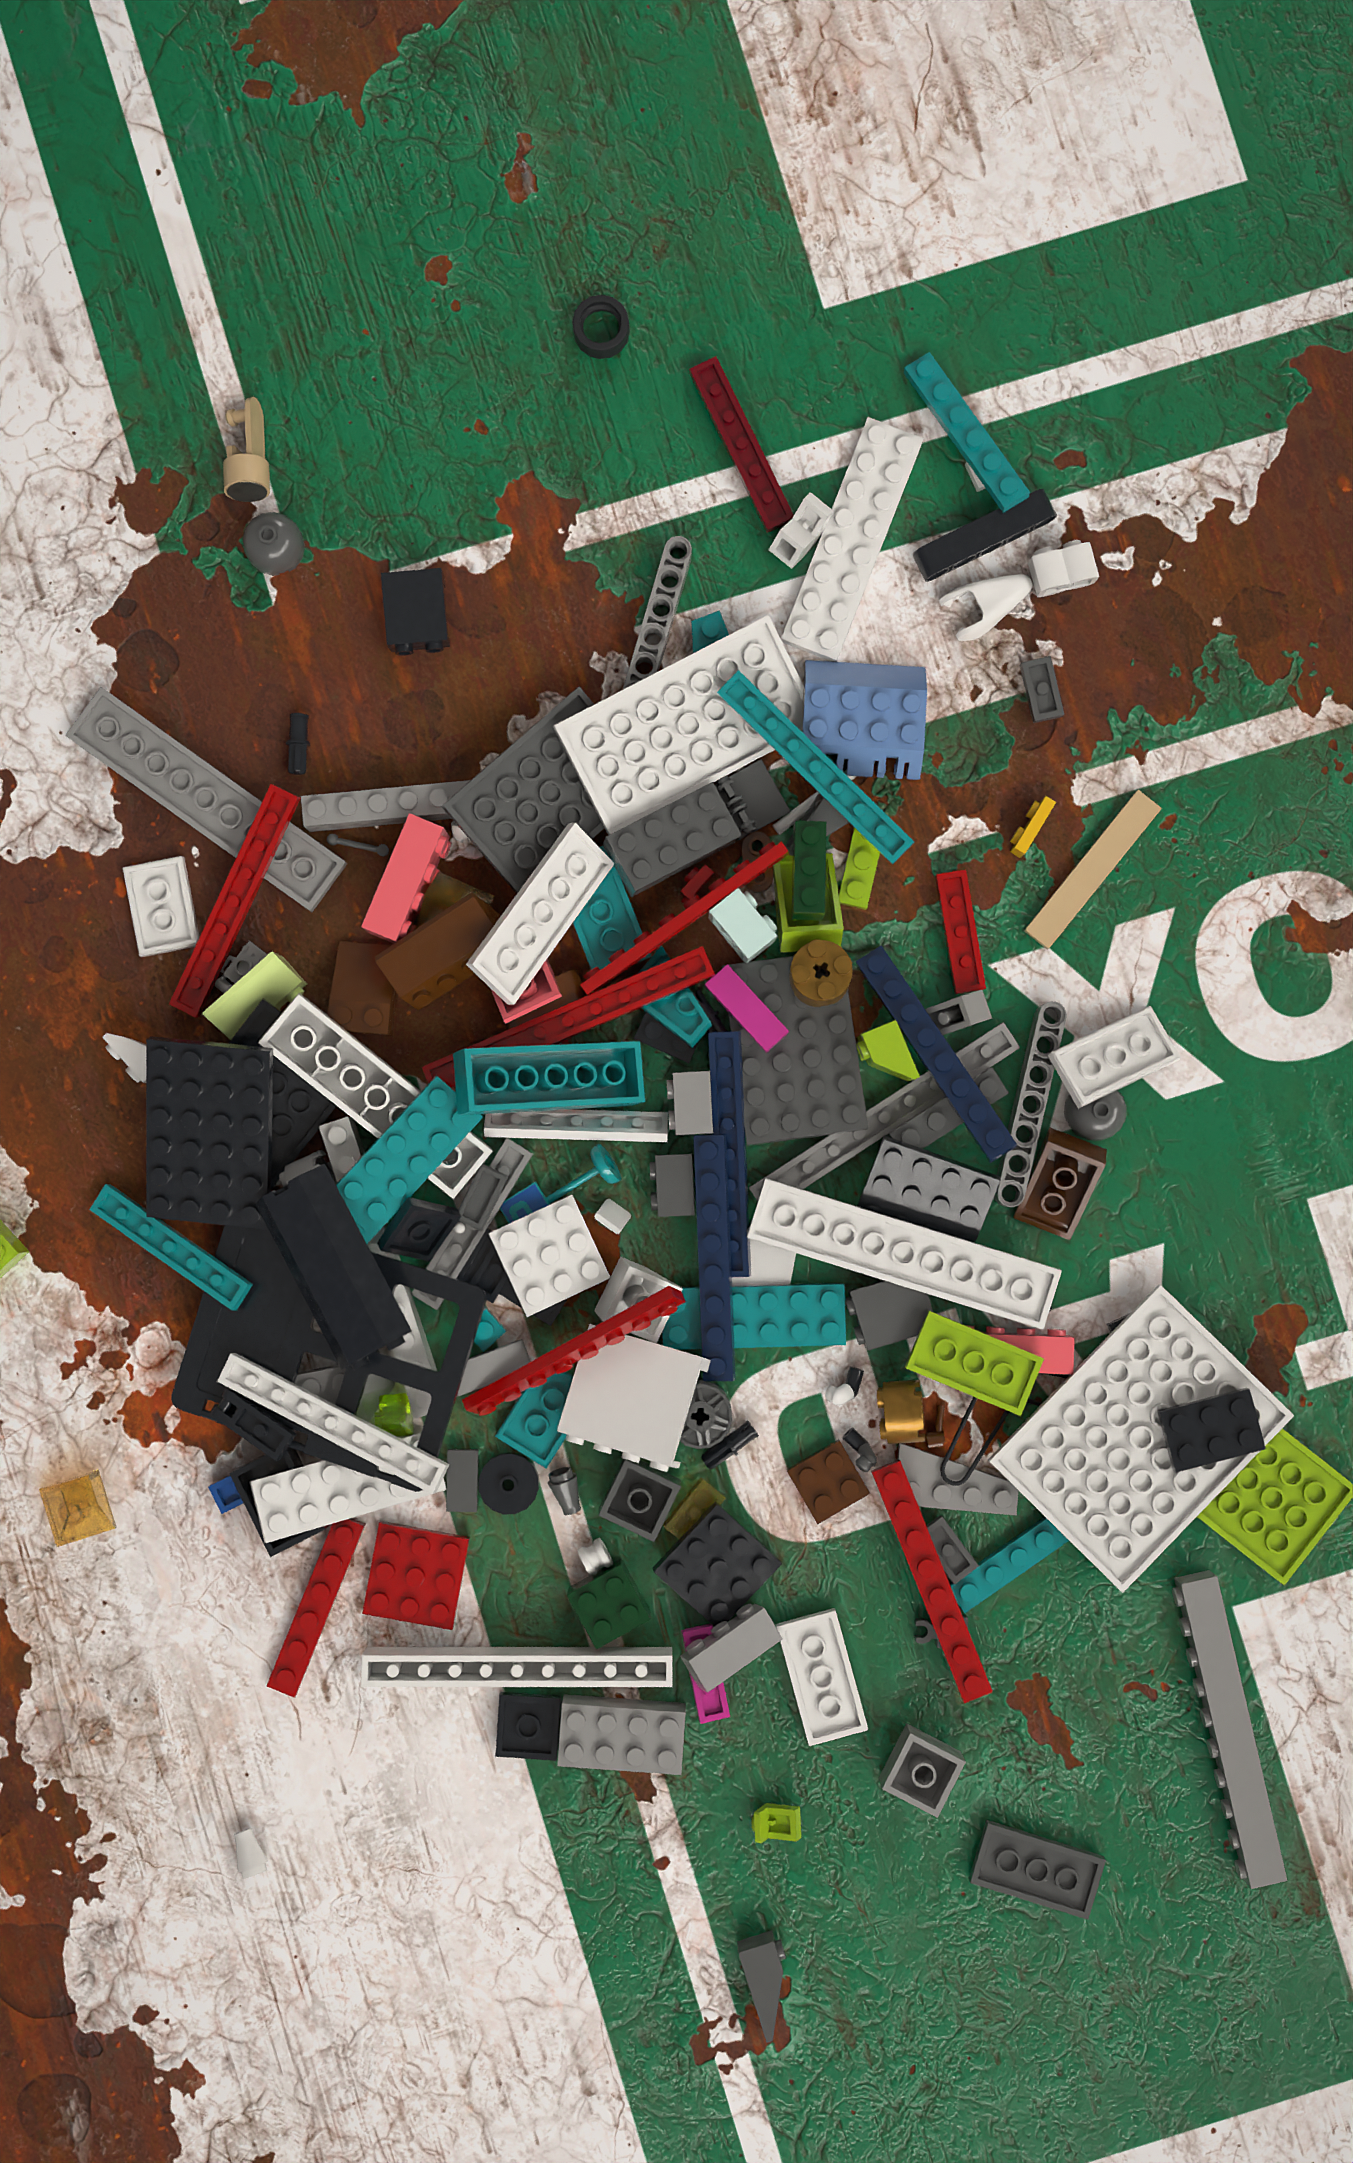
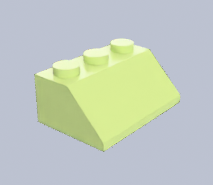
[203,951,307,1040]

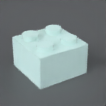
[708,888,777,964]

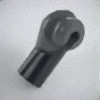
[842,1427,877,1472]

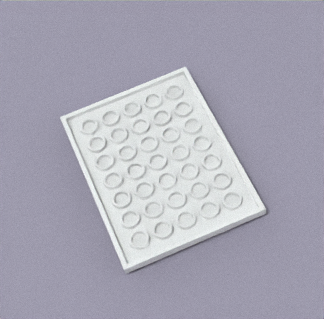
[988,1285,1294,1593]

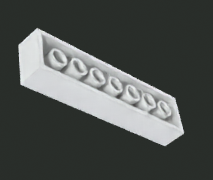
[258,993,493,1199]

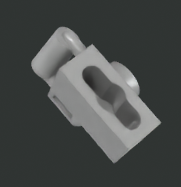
[215,941,268,993]

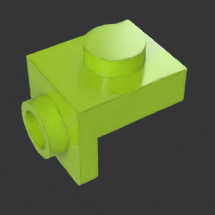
[751,1803,801,1843]

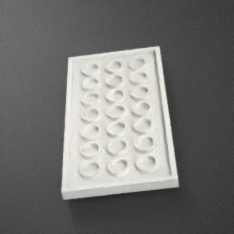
[553,615,805,835]

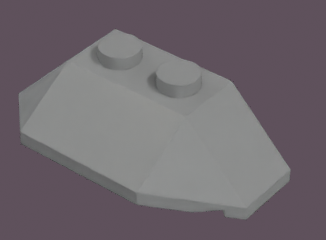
[291,1355,395,1422]

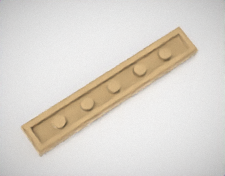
[1024,789,1162,950]

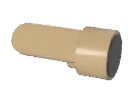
[223,397,270,502]

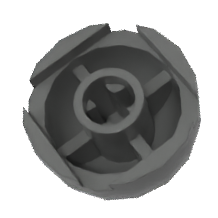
[243,512,305,576]
[1064,1090,1127,1141]

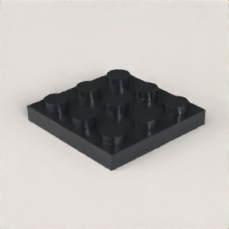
[652,1501,782,1627]

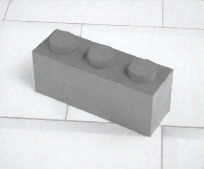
[680,1604,783,1693]

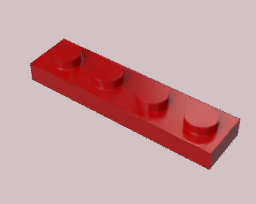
[935,870,986,995]

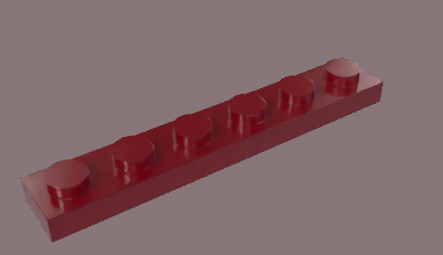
[689,356,794,533]

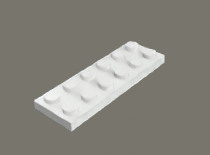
[466,822,614,1005]
[249,1433,446,1543]

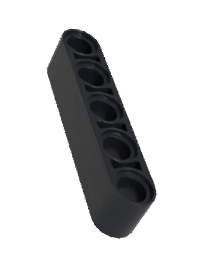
[912,489,1057,582]

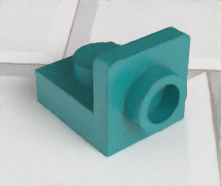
[474,1306,507,1352]

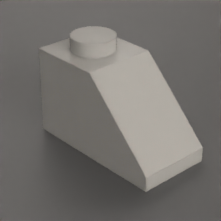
[925,990,992,1035]

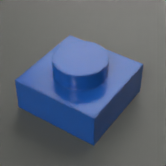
[208,1475,243,1514]

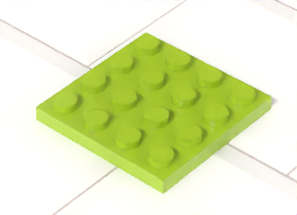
[1197,1428,1353,1586]

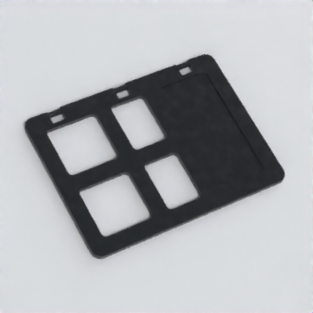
[171,1225,487,1492]

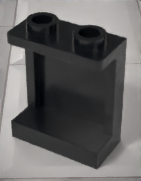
[381,568,450,656]

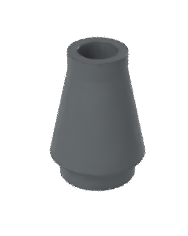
[548,1467,581,1515]

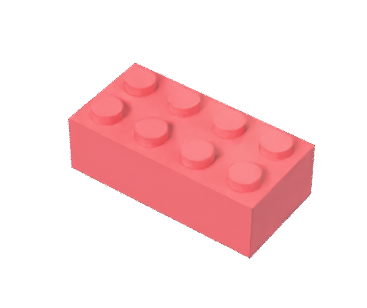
[361,813,452,944]

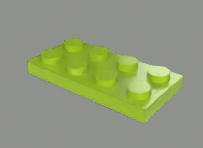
[905,1310,1044,1416]

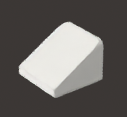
[594,1199,631,1234]

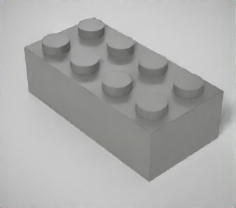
[557,1694,686,1775]

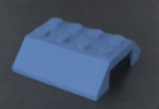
[802,660,927,780]

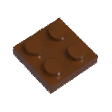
[786,1439,870,1524]

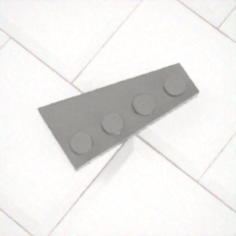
[897,1443,1019,1516]

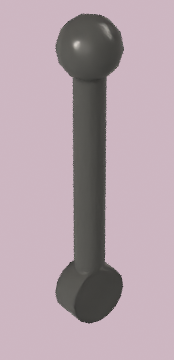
[327,834,389,857]

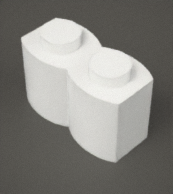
[1028,540,1099,597]

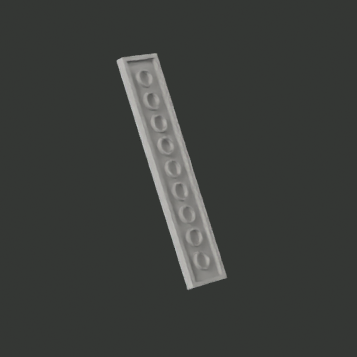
[65,687,347,912]

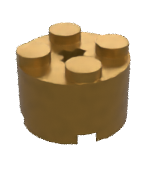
[789,939,853,1007]
[877,1380,925,1444]

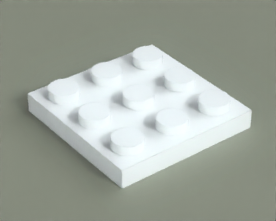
[488,1195,611,1317]

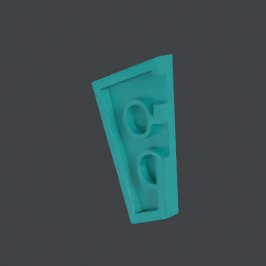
[637,946,712,1048]

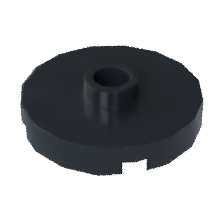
[478,1453,539,1515]

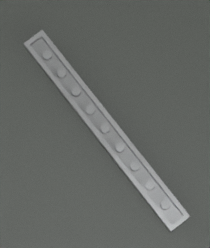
[749,1022,1020,1202]

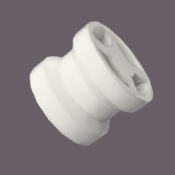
[578,1538,613,1577]

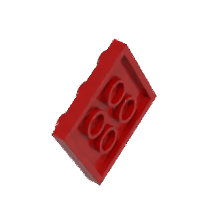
[362,1521,470,1630]

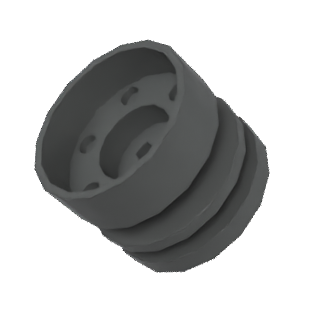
[680,1378,732,1449]

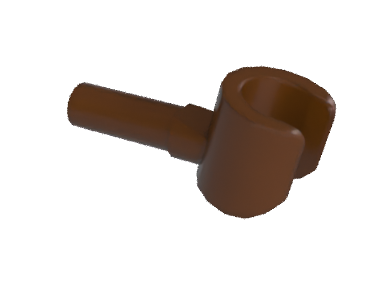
[926,1405,945,1448]

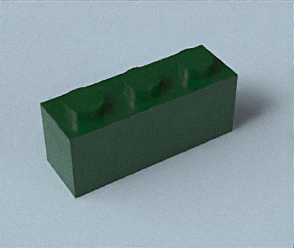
[791,821,827,921]

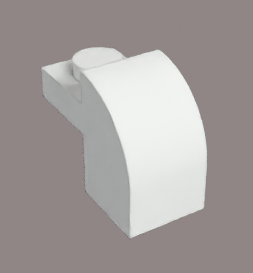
[769,492,834,569]

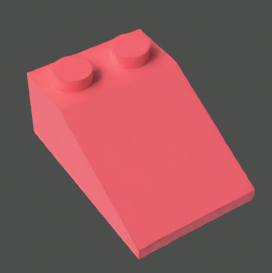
[491,958,562,1024]

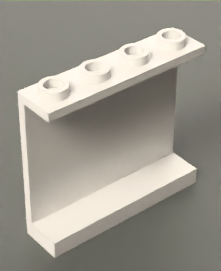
[557,1324,711,1472]

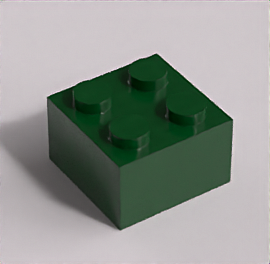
[567,1558,651,1650]

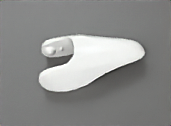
[939,574,1033,641]

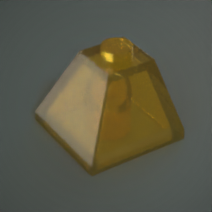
[39,1469,117,1547]

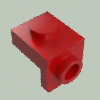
[680,864,714,905]

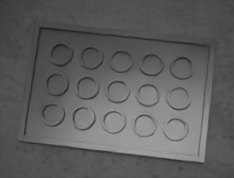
[441,686,604,894]
[722,956,868,1146]

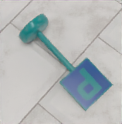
[500,1144,621,1224]

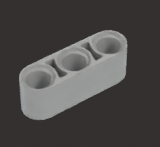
[457,1339,531,1397]

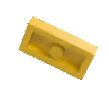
[1010,796,1056,858]

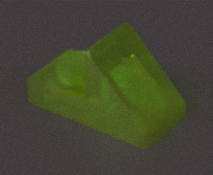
[374,1393,414,1437]

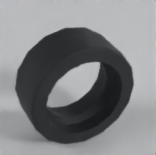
[572,295,630,359]

